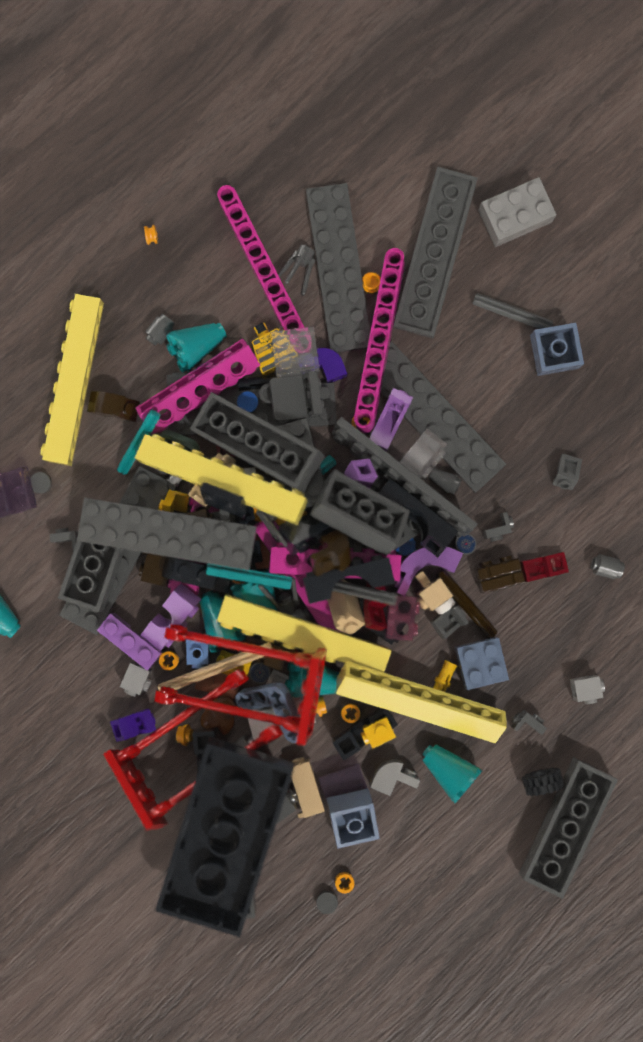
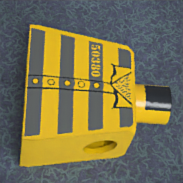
[252,322,298,376]

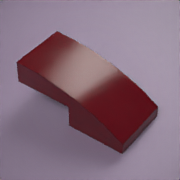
[520,552,569,582]
[364,583,389,631]

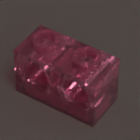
[386,596,420,641]

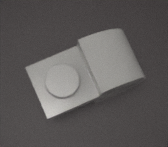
[370,759,420,796]

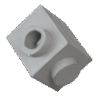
[120,662,152,697]
[570,675,605,704]

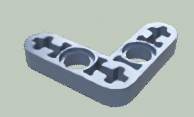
[235,682,300,743]

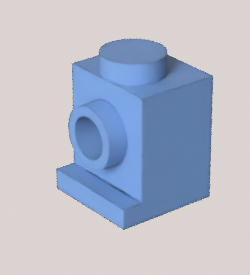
[186,639,210,669]

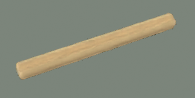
[157,643,273,691]

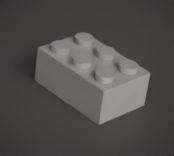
[478,177,556,247]

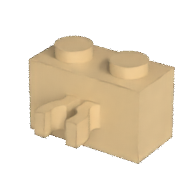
[415,571,453,611]

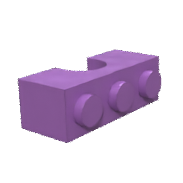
[140,583,201,652]
[97,613,164,671]

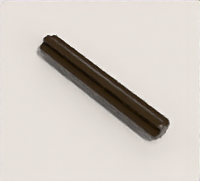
[436,570,498,639]

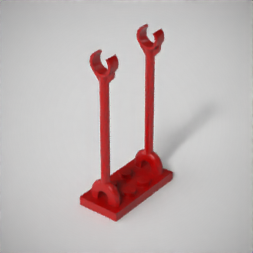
[154,624,327,745]
[103,669,283,830]

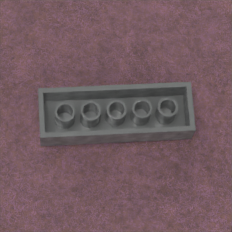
[190,392,325,493]
[519,757,618,899]

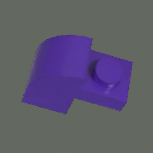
[299,348,347,383]
[110,709,156,742]

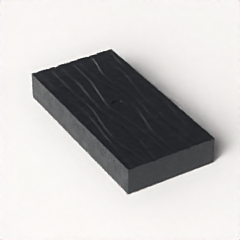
[155,737,294,937]

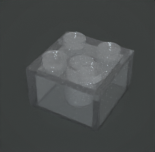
[271,327,319,378]
[400,428,447,481]

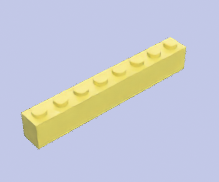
[41,294,104,466]
[135,434,308,526]
[217,594,391,673]
[336,661,507,743]

